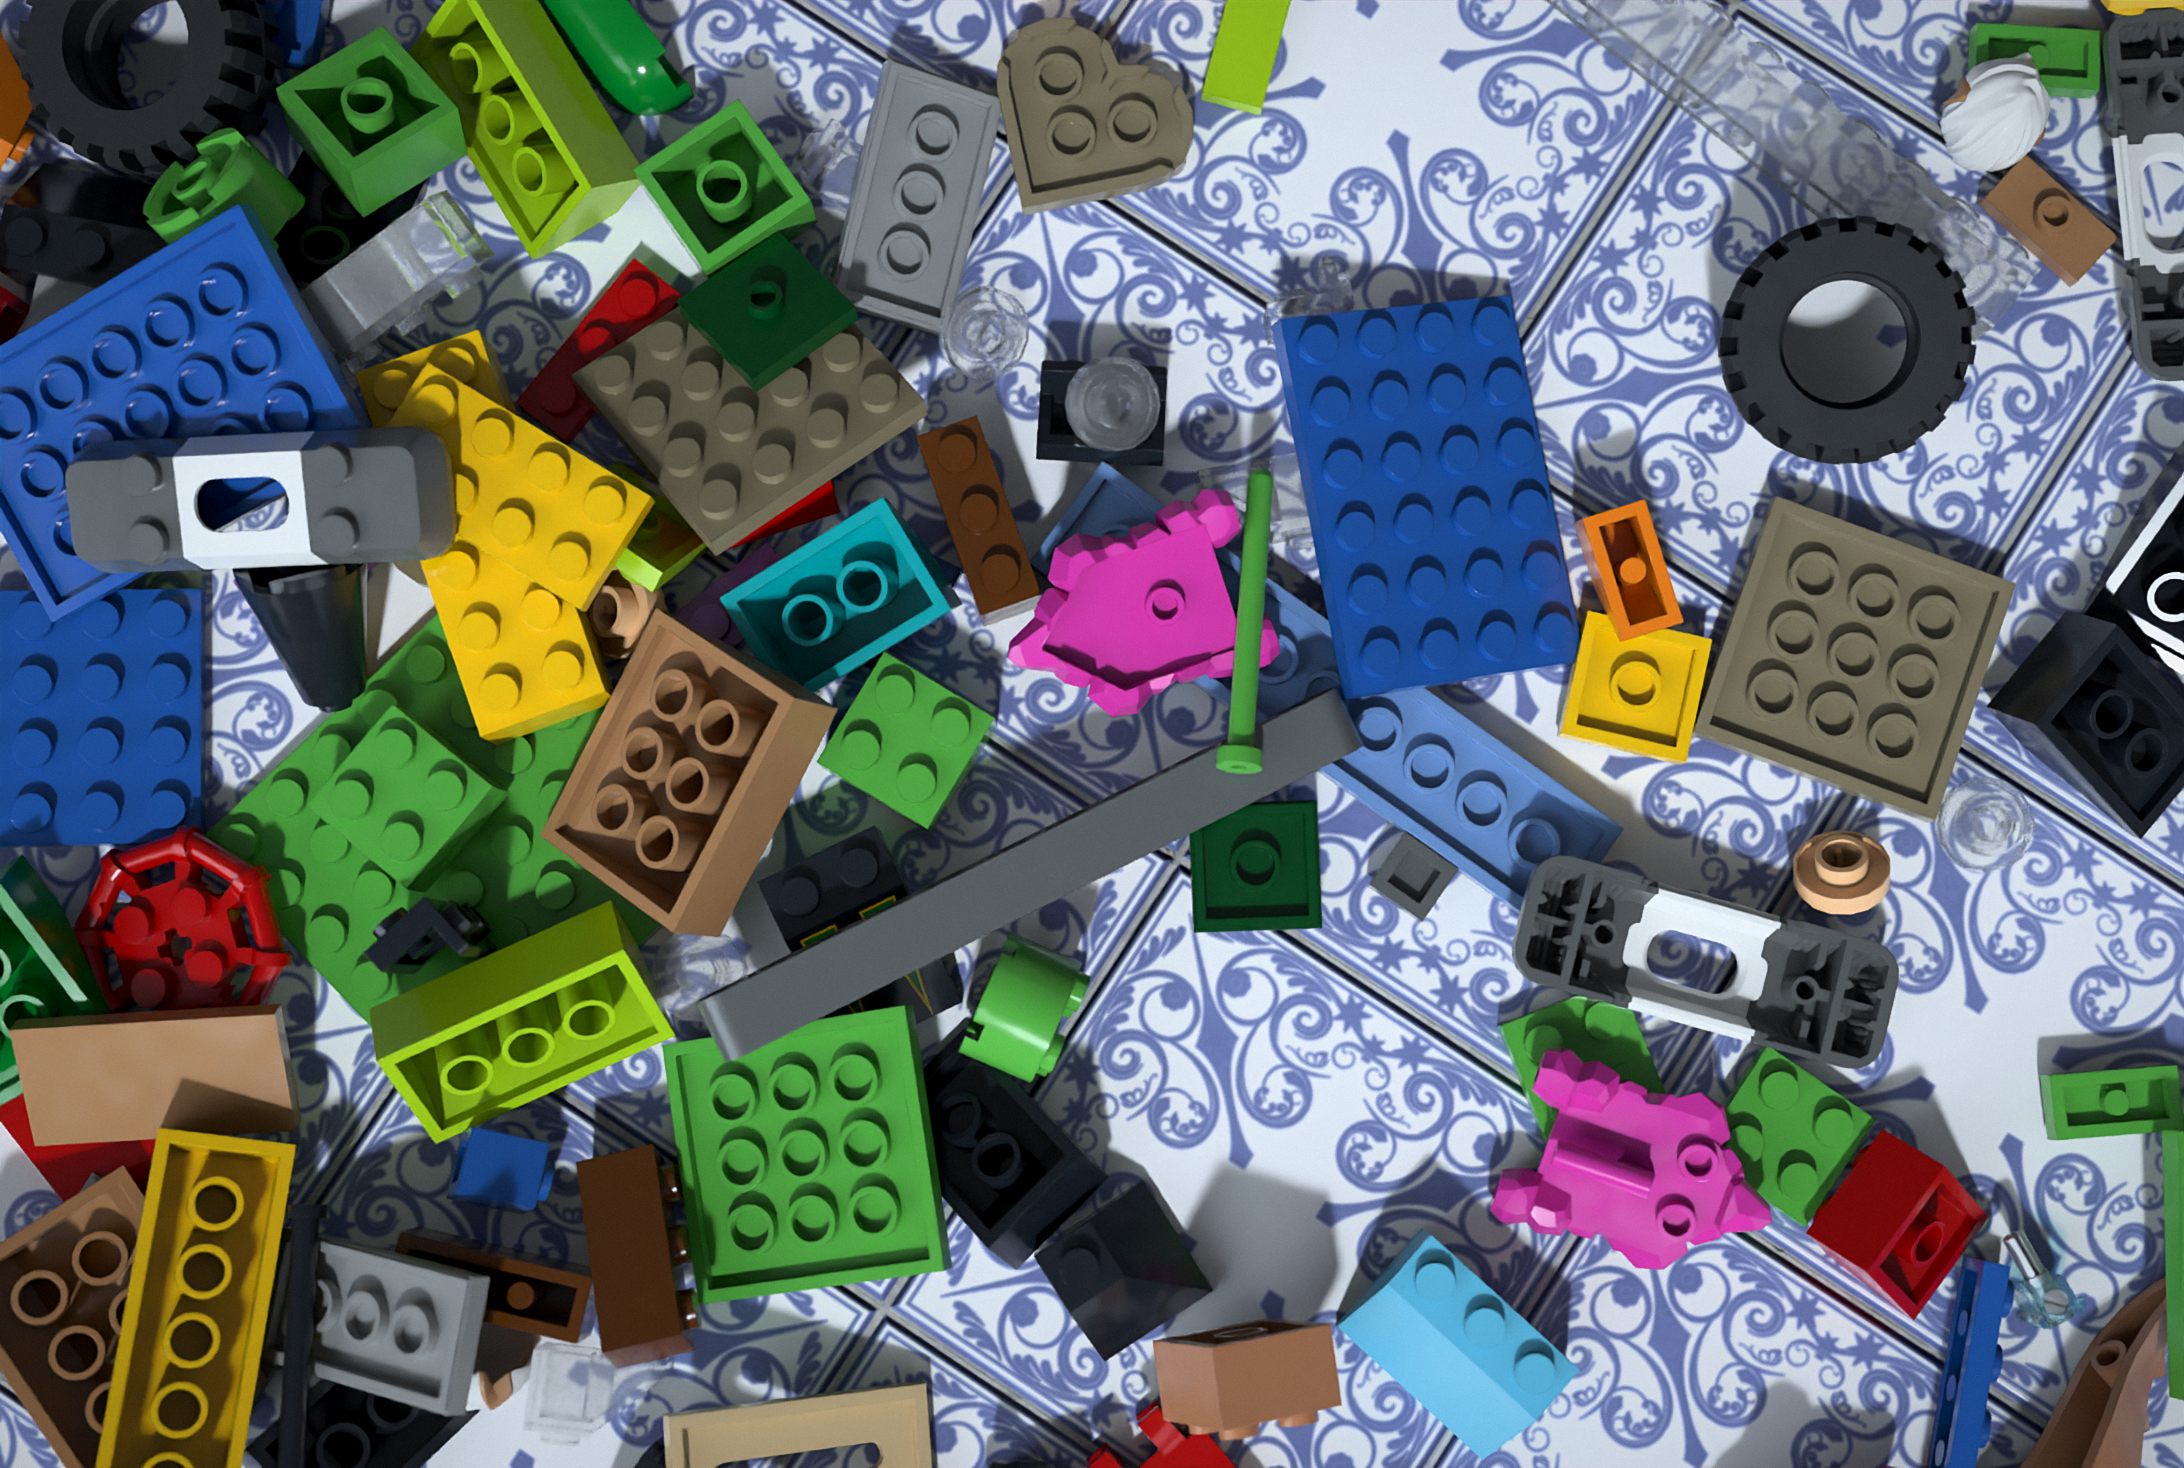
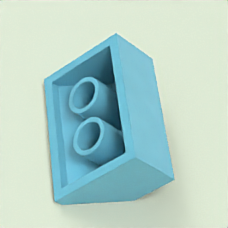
[1336,1228,1580,1460]

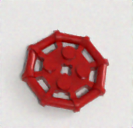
[72,825,293,1014]

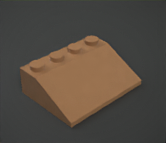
[540,608,838,937]
[0,1165,269,1468]

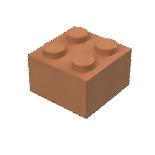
[1153,1318,1342,1440]

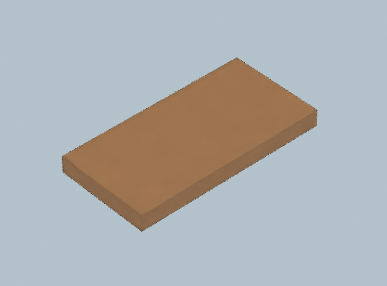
[9,1004,302,1146]

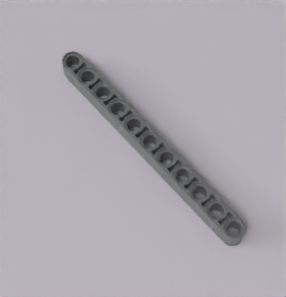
[696,686,1364,1062]

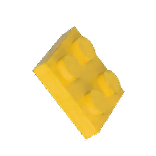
[1557,611,1712,765]

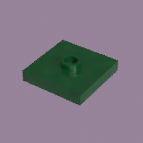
[677,231,858,392]
[1189,800,1322,933]

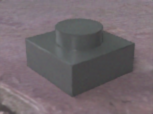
[1367,832,1458,923]

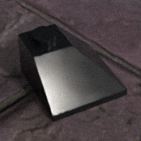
[1034,1180,1213,1362]

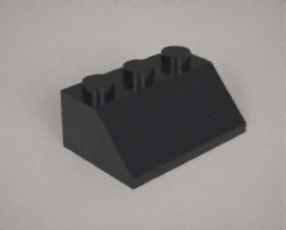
[0,163,169,288]

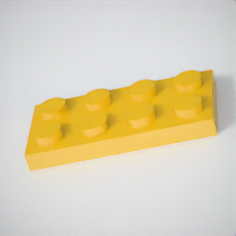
[386,362,655,612]

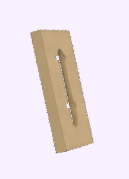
[663,1381,932,1468]

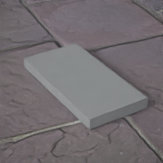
[830,58,1001,338]
[260,1227,490,1416]

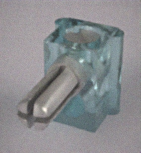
[2003,1230,2086,1330]

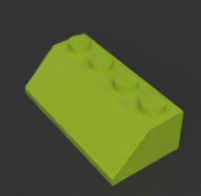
[408,0,641,260]
[369,900,676,1144]

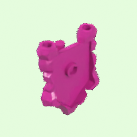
[1007,489,1280,717]
[1489,1047,1772,1270]

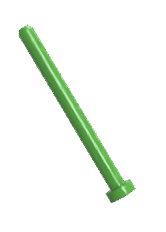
[1216,468,1274,774]

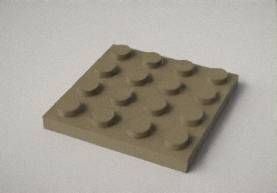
[571,307,928,556]
[1692,496,2016,823]

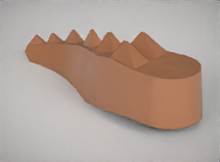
[2018,1277,2168,1468]

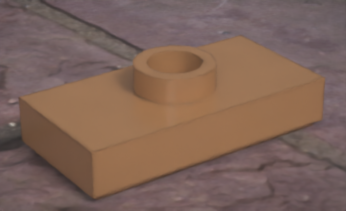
[1977,155,2119,287]

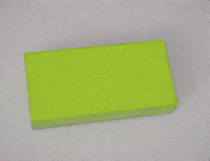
[1201,0,1291,116]

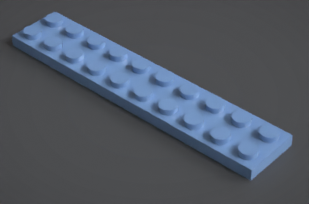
[1030,461,1624,914]

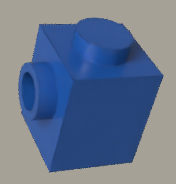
[446,1126,555,1215]

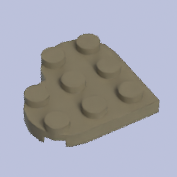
[997,18,1193,216]

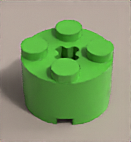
[143,128,305,251]
[958,932,1091,1083]

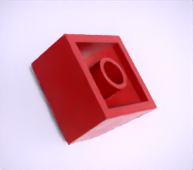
[1806,1129,1989,1321]

